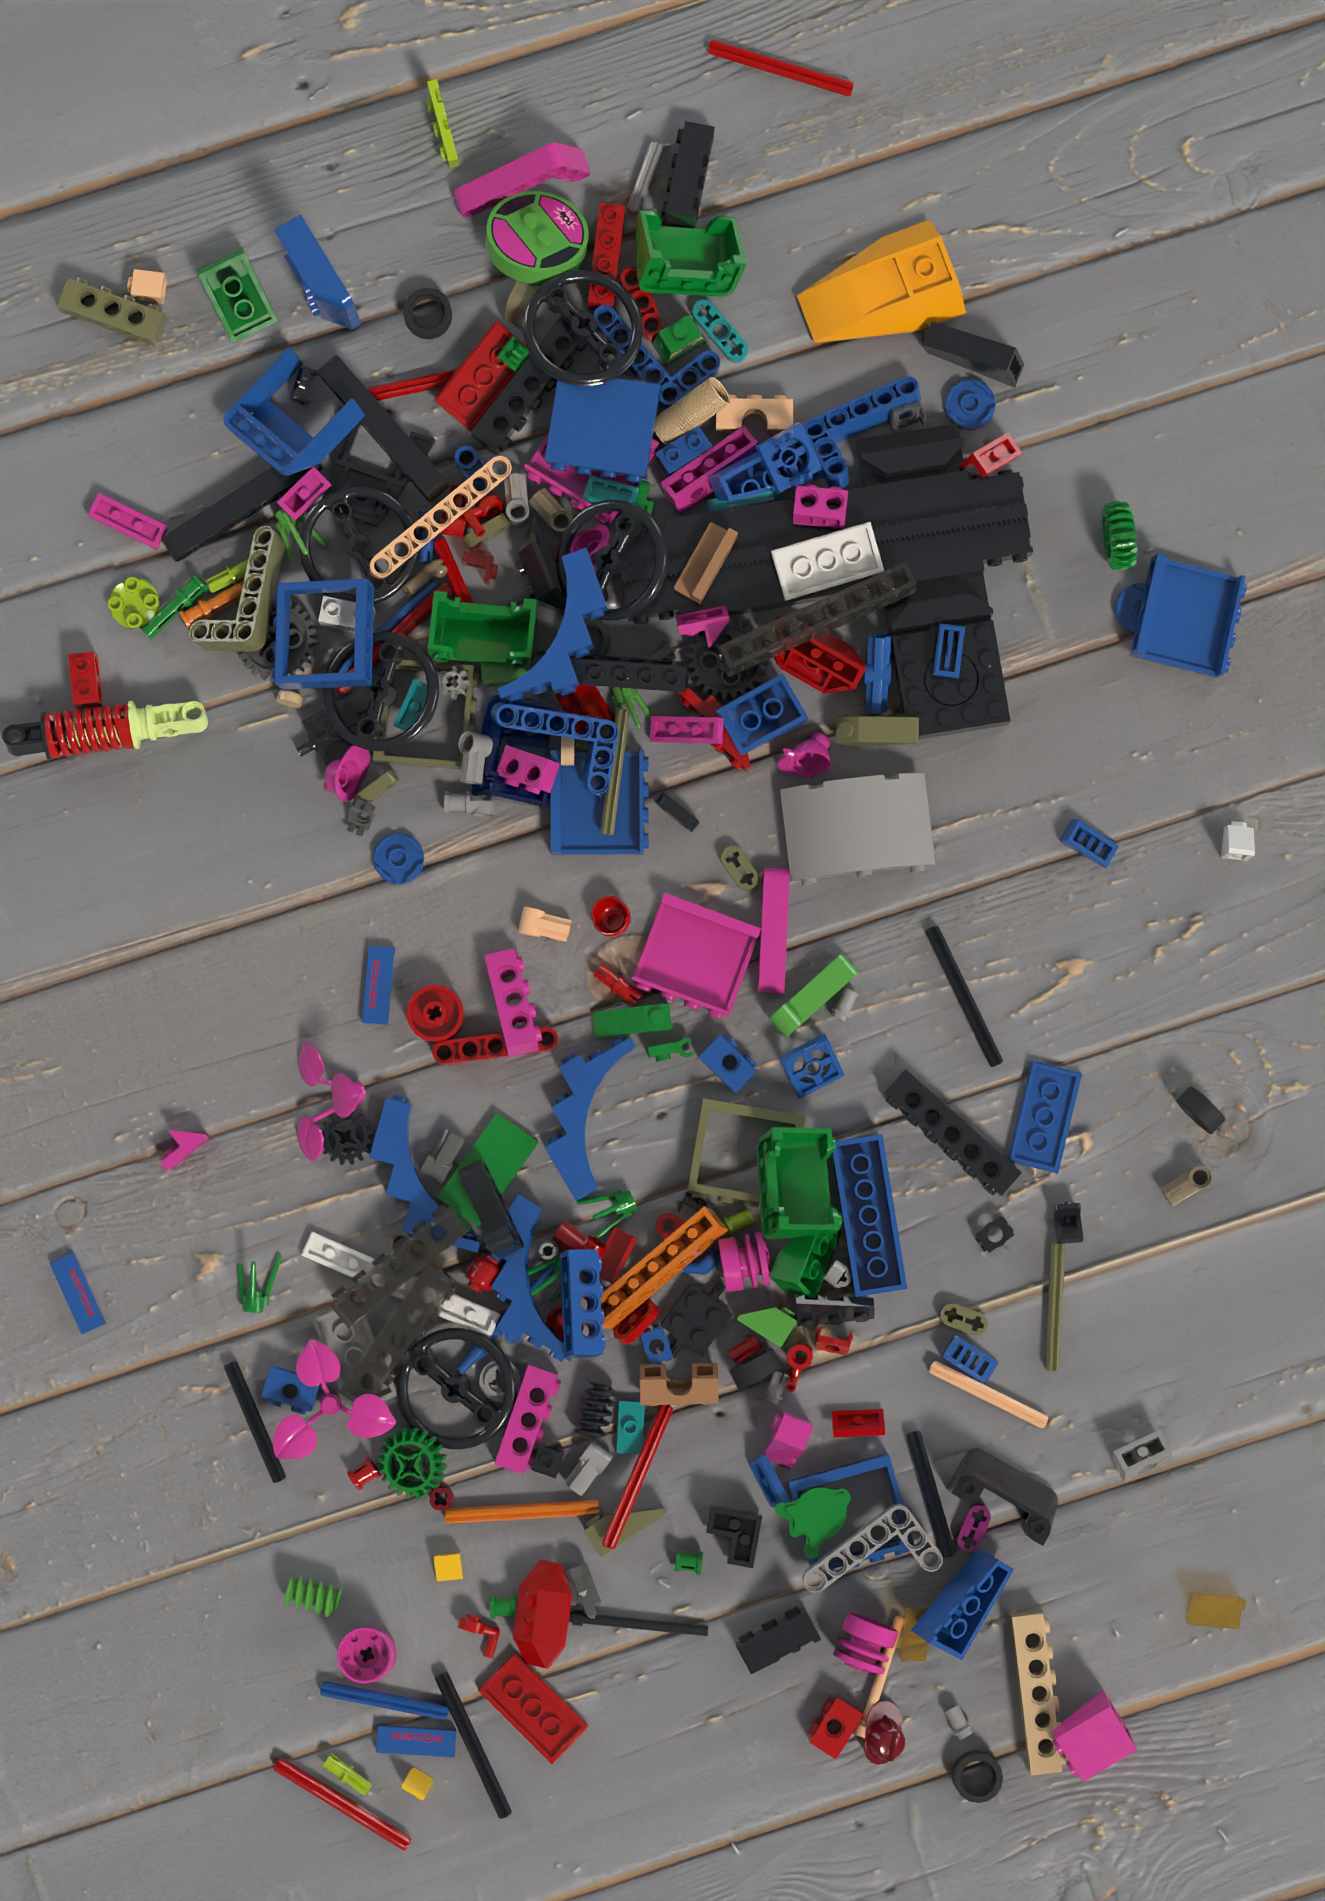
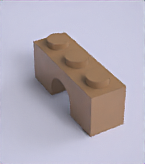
[639,1363,718,1406]

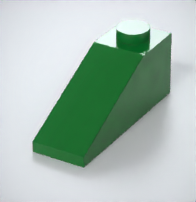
[592,1004,672,1038]

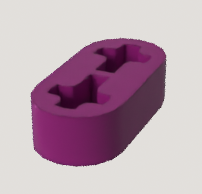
[956,1504,991,1553]

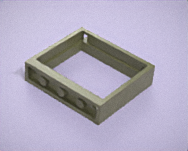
[373,658,479,770]
[687,1098,805,1208]

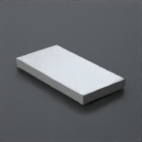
[771,522,884,601]

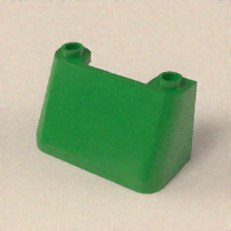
[636,210,747,297]
[428,591,537,669]
[757,1127,842,1239]

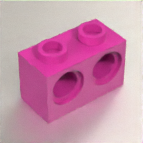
[793,484,848,529]
[496,745,560,795]

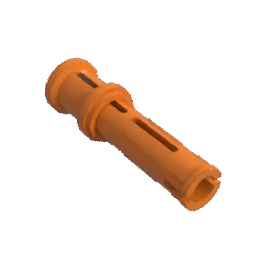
[179,580,244,630]

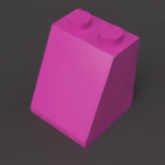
[1052,1690,1137,1782]

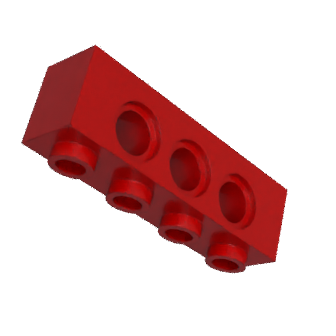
[588,203,626,310]

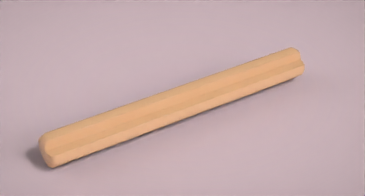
[928,1361,1048,1428]

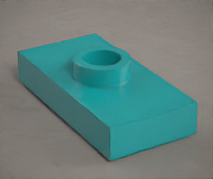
[583,475,639,504]
[616,1400,645,1454]

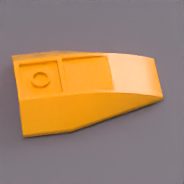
[796,219,966,344]

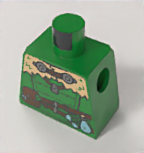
[653,315,707,366]

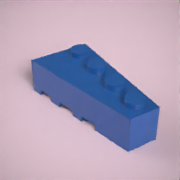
[708,439,825,501]
[910,1548,1014,1660]

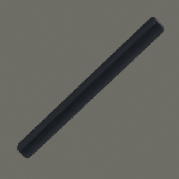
[926,925,1003,1067]
[435,1672,512,1819]

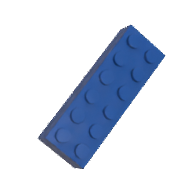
[831,1134,907,1297]

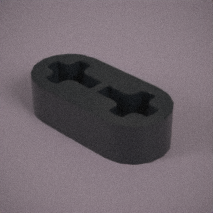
[655,792,700,832]

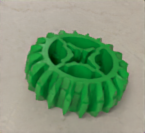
[1101,501,1138,571]
[377,1428,448,1498]

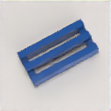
[933,624,965,679]
[748,1454,790,1508]

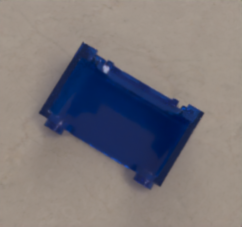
[472,695,563,808]

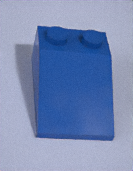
[715,673,808,756]

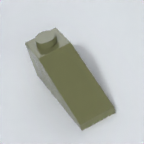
[836,716,919,747]
[584,1507,666,1557]

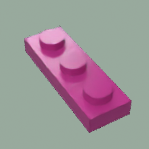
[87,493,168,550]
[650,716,724,744]

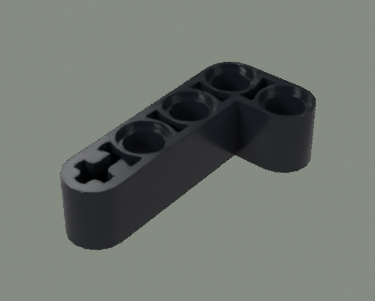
[458,1159,524,1259]

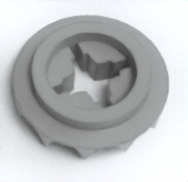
[479,1361,521,1402]

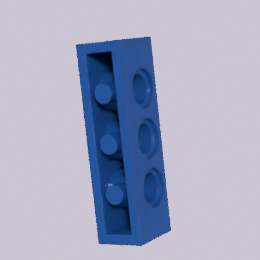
[560,1250,606,1358]

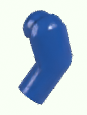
[684,1248,720,1275]

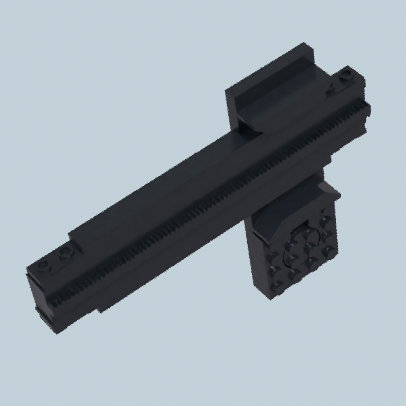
[620,423,1033,740]

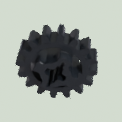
[322,1111,375,1165]

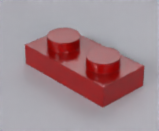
[831,1409,885,1438]

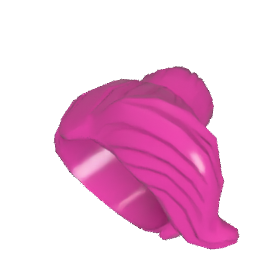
[777,732,831,778]

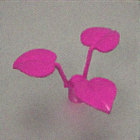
[297,1041,365,1162]
[273,1339,396,1459]

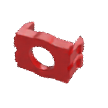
[815,1326,853,1355]

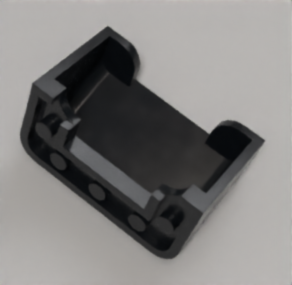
[946,1448,1058,1546]

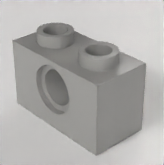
[1112,1430,1172,1483]

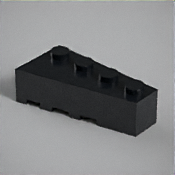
[661,121,715,228]

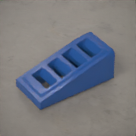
[1059,819,1119,868]
[941,1335,998,1385]

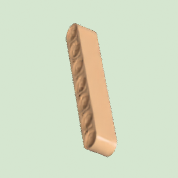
[369,456,512,579]

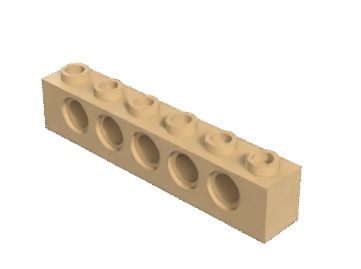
[1010,1611,1066,1776]

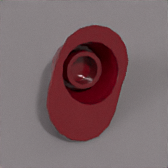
[864,1701,905,1765]

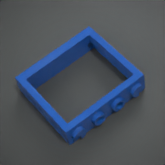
[272,579,374,690]
[788,1453,914,1576]

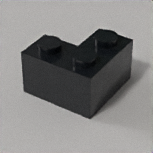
[706,1505,763,1568]

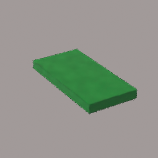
[437,1113,539,1227]

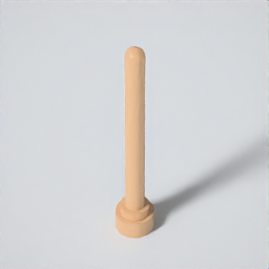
[853,1615,904,1738]

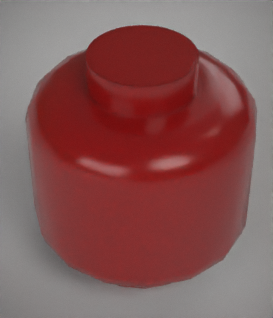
[465,1253,502,1293]

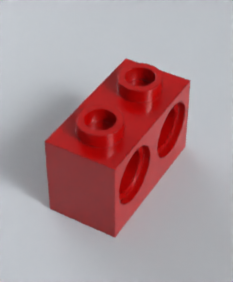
[68,651,103,709]

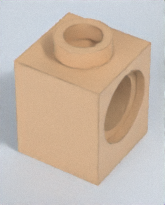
[127,269,168,304]

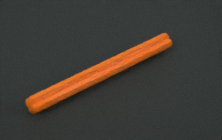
[444,1500,600,1524]

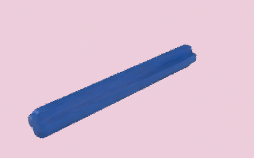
[320,1681,449,1720]

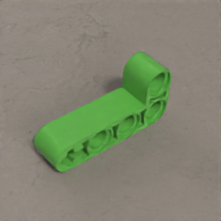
[768,953,860,1039]

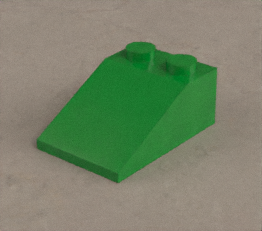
[197,247,278,343]
[769,1230,842,1300]

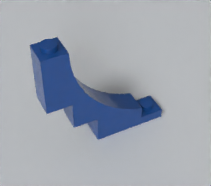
[369,1095,481,1253]

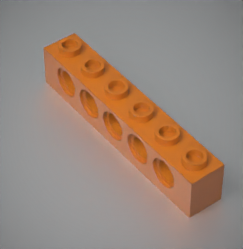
[601,1206,728,1330]

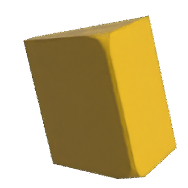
[434,1552,463,1582]
[401,1767,434,1800]

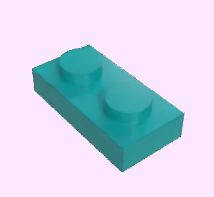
[393,679,427,731]

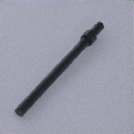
[569,1610,708,1636]

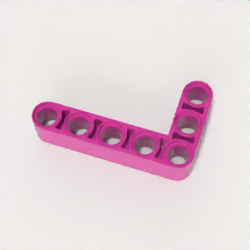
[454,143,591,217]

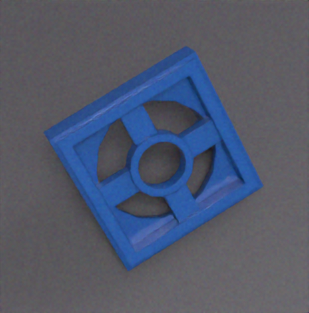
[755,422,822,493]
[779,1033,845,1099]

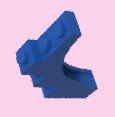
[498,548,608,703]
[545,1036,636,1201]
[486,1194,573,1362]

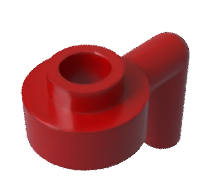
[464,495,505,537]
[786,1342,814,1392]
[458,1613,500,1659]

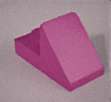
[277,466,332,521]
[675,605,729,648]
[160,1130,210,1171]

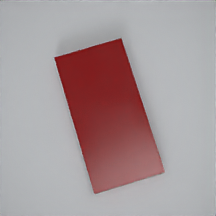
[433,321,527,433]
[478,1652,589,1764]

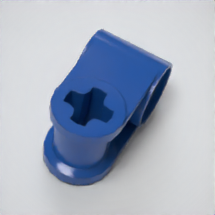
[455,446,486,492]

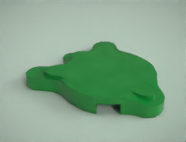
[775,1487,851,1559]

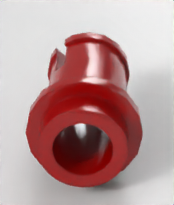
[728,1335,762,1365]

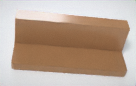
[674,523,738,604]

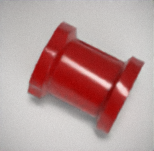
[347,1457,381,1491]

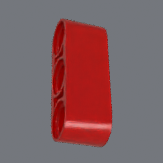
[620,266,663,341]

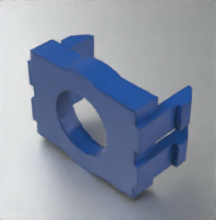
[640,1326,674,1364]

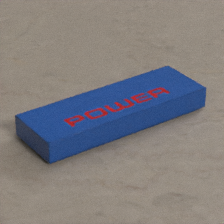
[362,946,395,1025]
[50,1253,106,1334]
[376,1725,457,1758]

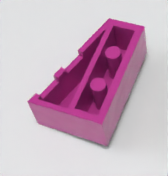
[763,1410,814,1470]

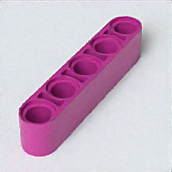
[758,868,790,994]

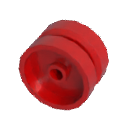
[406,985,465,1043]

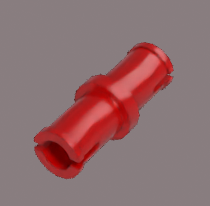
[593,963,644,1007]

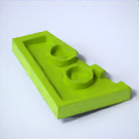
[426,79,459,169]

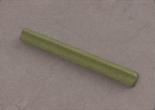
[600,709,630,836]
[1045,1242,1065,1371]

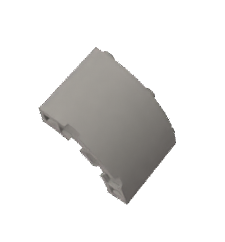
[780,773,935,885]

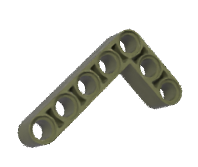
[189,526,285,652]

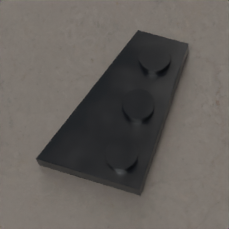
[795,1294,875,1328]

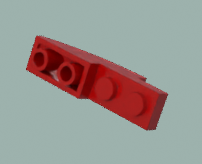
[678,688,751,773]

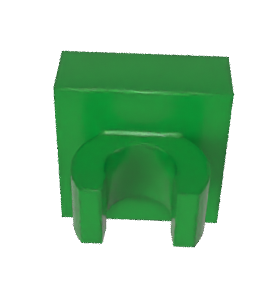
[496,337,530,373]

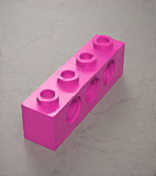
[661,426,759,515]
[484,948,542,1058]
[494,1364,561,1474]

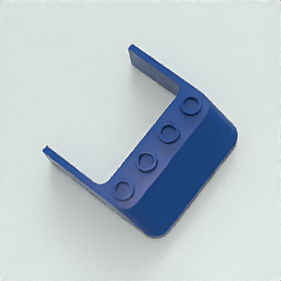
[274,214,361,330]
[223,347,365,475]

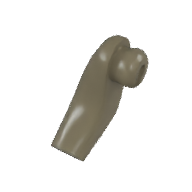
[402,559,448,596]

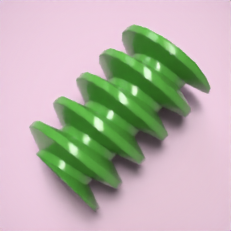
[285,1573,343,1618]

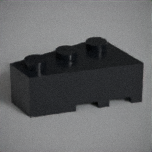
[736,1605,821,1674]

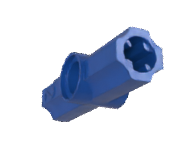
[864,633,891,713]

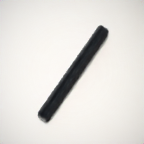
[224,1361,286,1483]
[907,1431,956,1558]

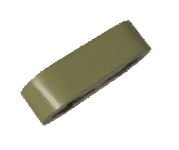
[463,514,511,550]
[353,770,400,803]
[721,846,758,891]
[939,1303,988,1335]

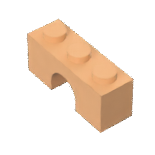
[716,394,793,435]

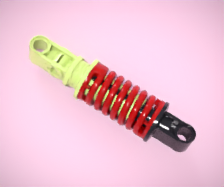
[2,701,208,761]

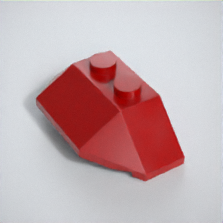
[766,616,867,694]
[513,1560,572,1669]

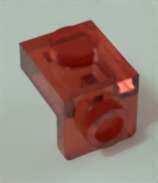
[462,549,499,585]

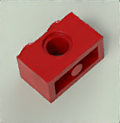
[807,1695,864,1759]

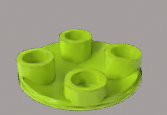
[108,577,160,629]

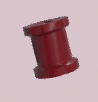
[429,1486,454,1510]

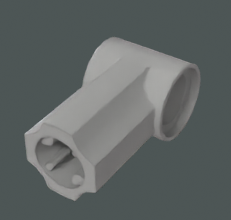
[504,473,531,528]
[458,731,493,784]
[564,1441,613,1496]

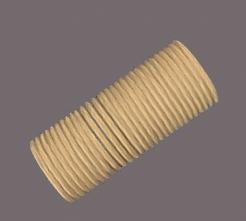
[654,377,730,445]

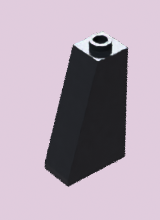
[922,322,1025,387]

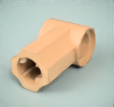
[517,907,572,942]

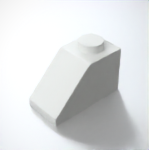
[1221,821,1255,861]

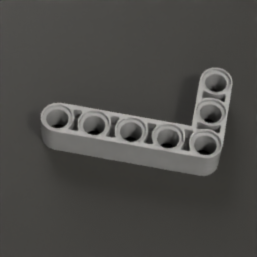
[802,1503,943,1593]

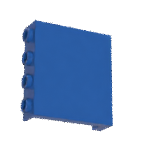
[545,371,663,483]
[1130,554,1247,678]
[551,750,649,855]

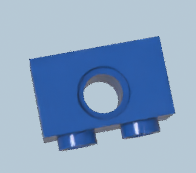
[656,426,712,477]
[698,1035,757,1094]
[261,1365,321,1415]

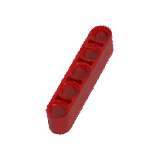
[432,1027,559,1065]

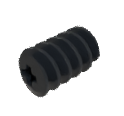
[573,1381,618,1438]

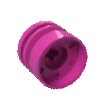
[718,1232,771,1292]
[833,1612,899,1675]
[337,1626,397,1684]

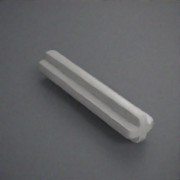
[626,142,663,215]

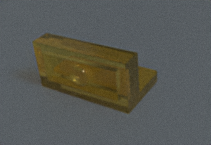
[1187,1593,1245,1629]
[899,1605,928,1662]

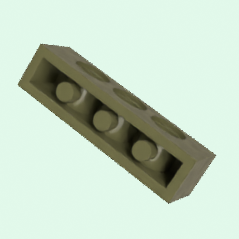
[57,277,166,347]

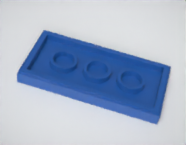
[1008,1061,1082,1174]

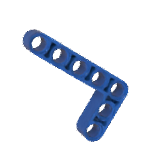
[593,305,720,410]
[803,376,921,489]
[491,702,619,794]

